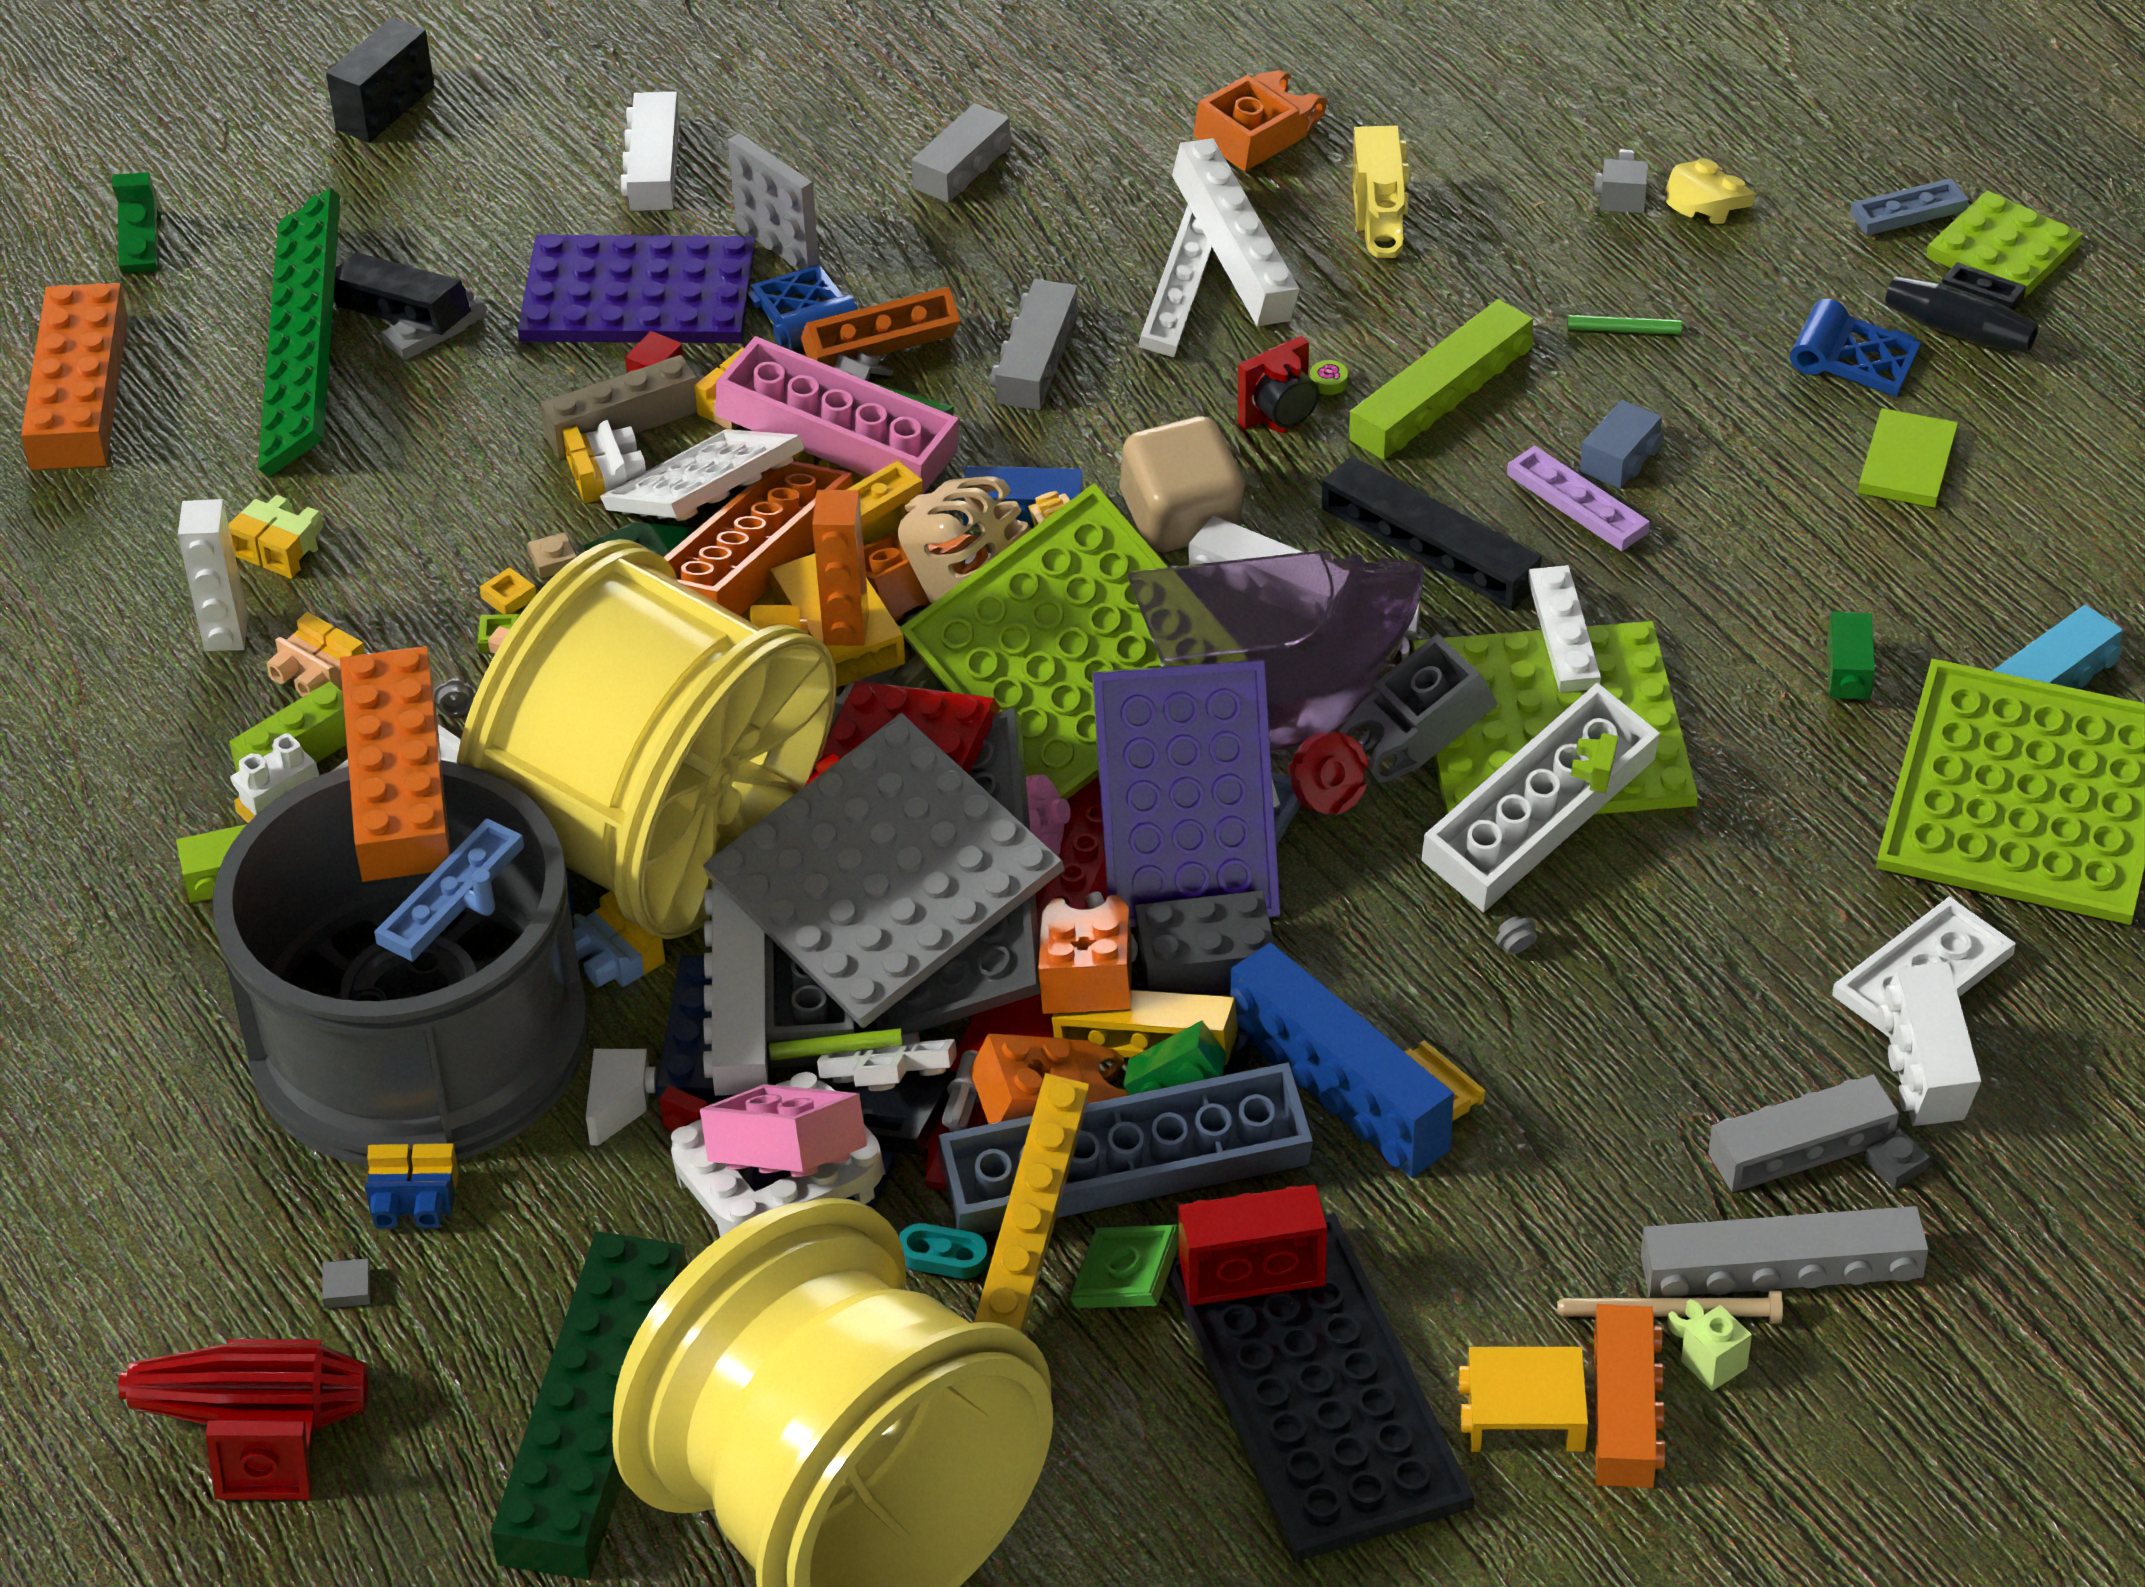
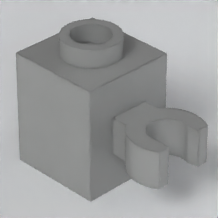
[1594,149,1648,213]

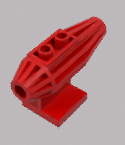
[118,1339,369,1500]

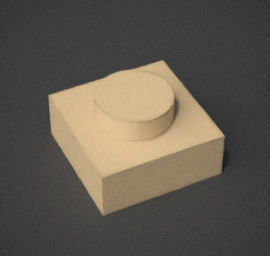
[528,532,576,579]

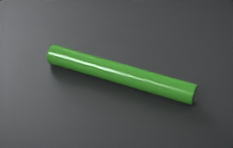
[1568,315,1682,335]

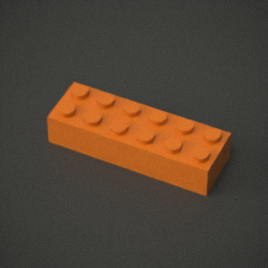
[21,283,128,470]
[340,646,451,882]

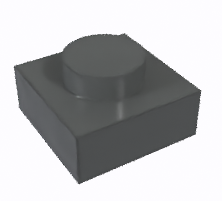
[1864,1129,1931,1189]

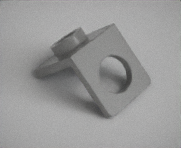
[835,351,894,381]

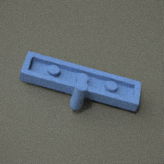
[374,818,524,962]

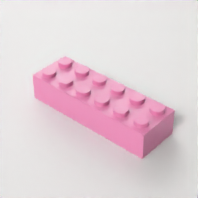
[716,336,959,497]

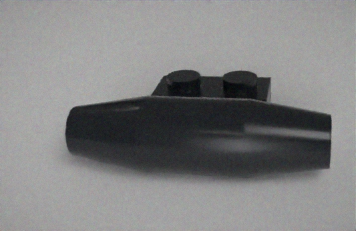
[1885,262,2039,353]

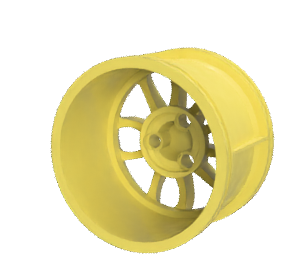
[457,539,836,939]

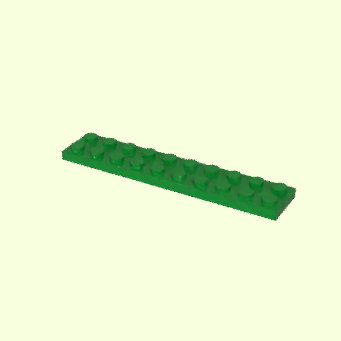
[258,188,340,477]

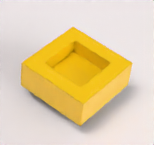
[479,567,537,614]

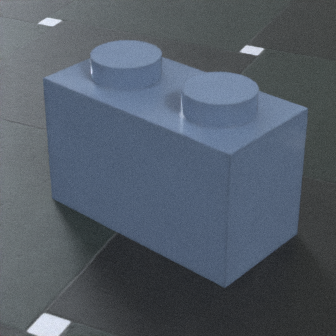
[1580,400,1664,489]

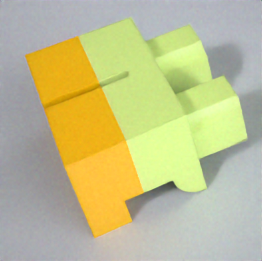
[229,495,324,579]

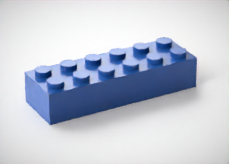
[1230,942,1454,1178]

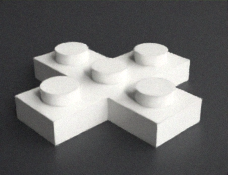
[817,1032,957,1091]

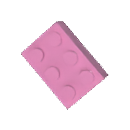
[700,1084,867,1177]

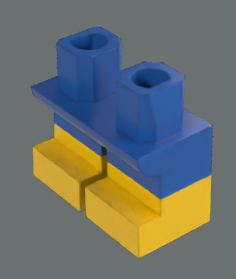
[365,1143,459,1229]

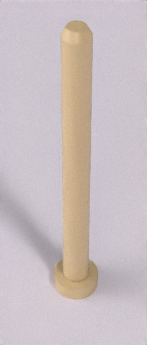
[1557,1291,1783,1324]

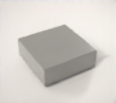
[322,1258,371,1309]

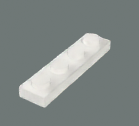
[1528,565,1601,693]

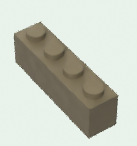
[540,355,697,460]

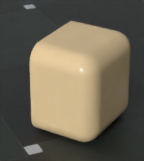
[1119,416,1245,552]

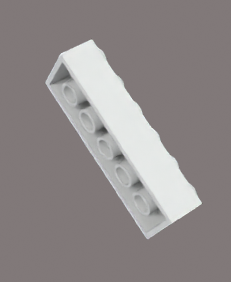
[1421,683,1660,913]

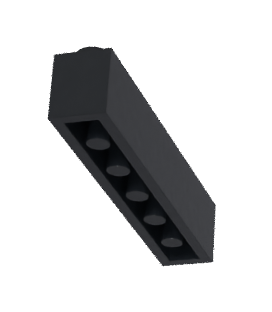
[1322,456,1542,611]

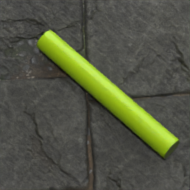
[769,1028,903,1061]

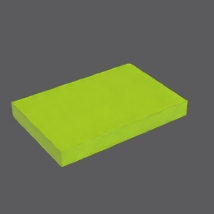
[1858,408,1958,508]

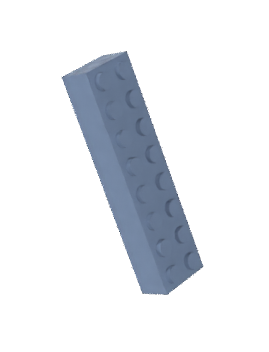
[938,1062,1313,1235]

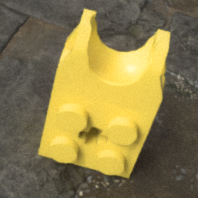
[1352,126,1409,258]

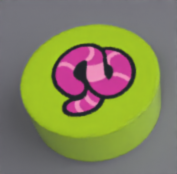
[1310,360,1348,395]

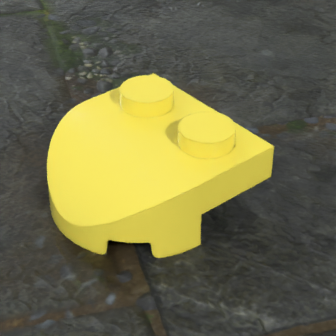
[1664,158,1757,224]

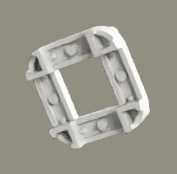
[671,1072,885,1237]

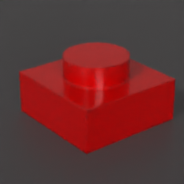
[659,1086,707,1132]

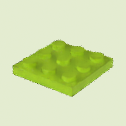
[1926,190,2083,298]

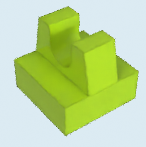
[1571,733,1618,794]

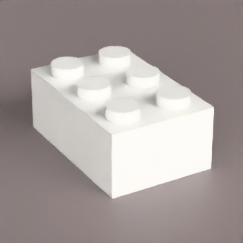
[1878,961,1981,1127]

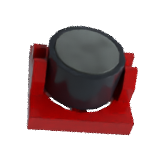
[1238,336,1320,433]

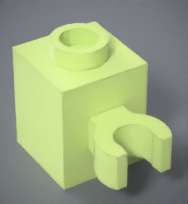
[1667,1299,1752,1391]

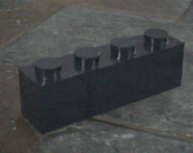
[334,252,471,335]

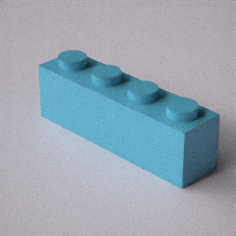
[1992,604,2123,688]

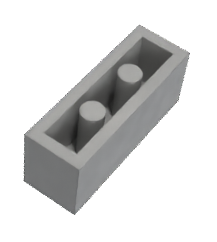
[911,103,1012,203]

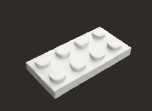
[1832,896,2016,1037]

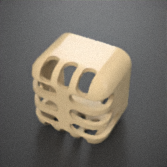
[898,476,1031,604]

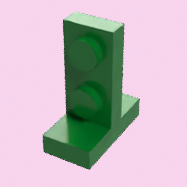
[112,172,162,273]

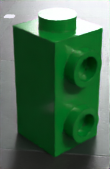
[1827,611,1875,699]

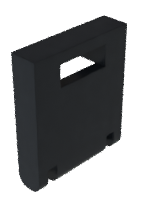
[855,1070,956,1156]

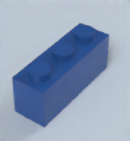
[962,466,1083,528]

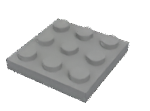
[728,133,819,270]

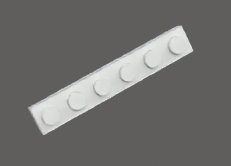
[1138,205,1212,357]

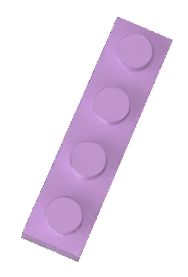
[1507,445,1650,551]

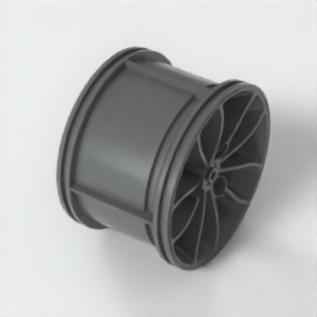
[213,760,588,1166]

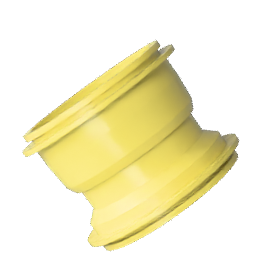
[612,1198,1053,1587]

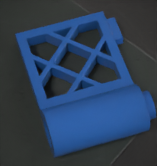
[747,264,857,351]
[1790,299,1921,397]

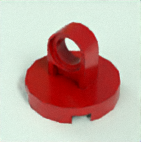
[1288,731,1368,814]

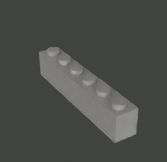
[1641,1206,1928,1298]

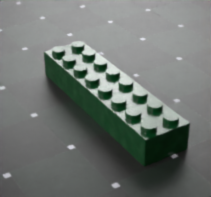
[490,1231,687,1580]

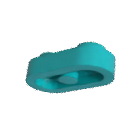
[899,1223,988,1279]

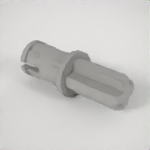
[942,1050,980,1132]

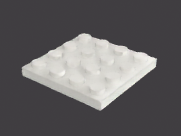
[600,429,805,521]

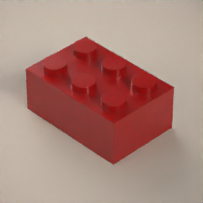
[1178,1184,1327,1306]

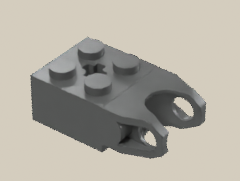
[1340,634,1498,783]

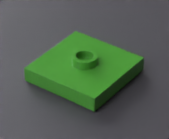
[1070,1225,1179,1308]

